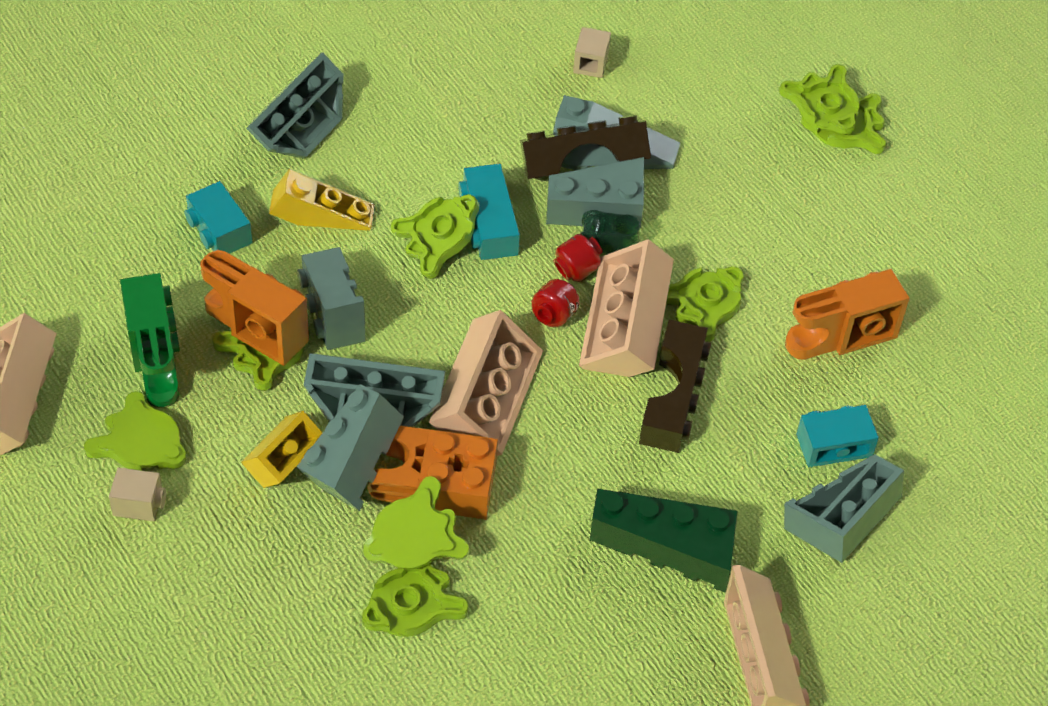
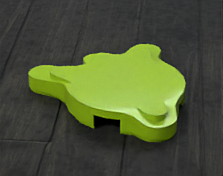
[779,64,860,134]
[801,93,886,154]
[391,195,480,279]
[666,266,744,342]
[212,321,309,391]
[84,391,186,471]
[363,476,469,571]
[362,563,469,637]

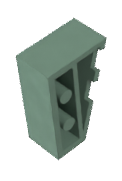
[546,157,644,229]
[297,247,366,350]
[297,384,403,511]
[784,454,904,563]

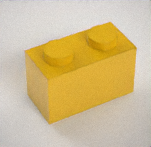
[241,411,322,488]

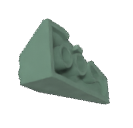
[553,95,680,170]

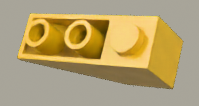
[269,169,375,231]

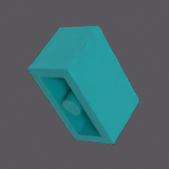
[184,181,252,254]
[796,405,879,468]

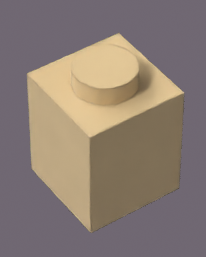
[573,27,611,78]
[109,467,166,521]

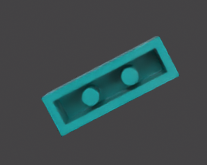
[458,163,520,260]

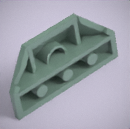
[246,52,344,159]
[304,353,445,427]

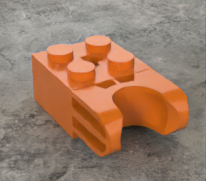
[200,250,309,366]
[785,269,910,360]
[367,426,498,520]

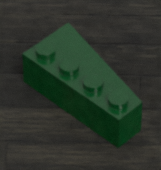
[590,488,738,593]

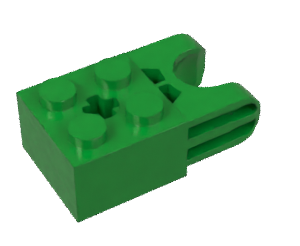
[120,273,180,407]

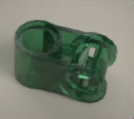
[580,210,640,254]

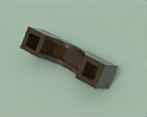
[520,115,651,179]
[639,320,712,453]

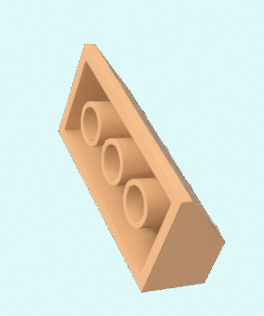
[579,239,674,377]
[429,310,543,456]
[0,313,57,455]
[724,565,810,706]

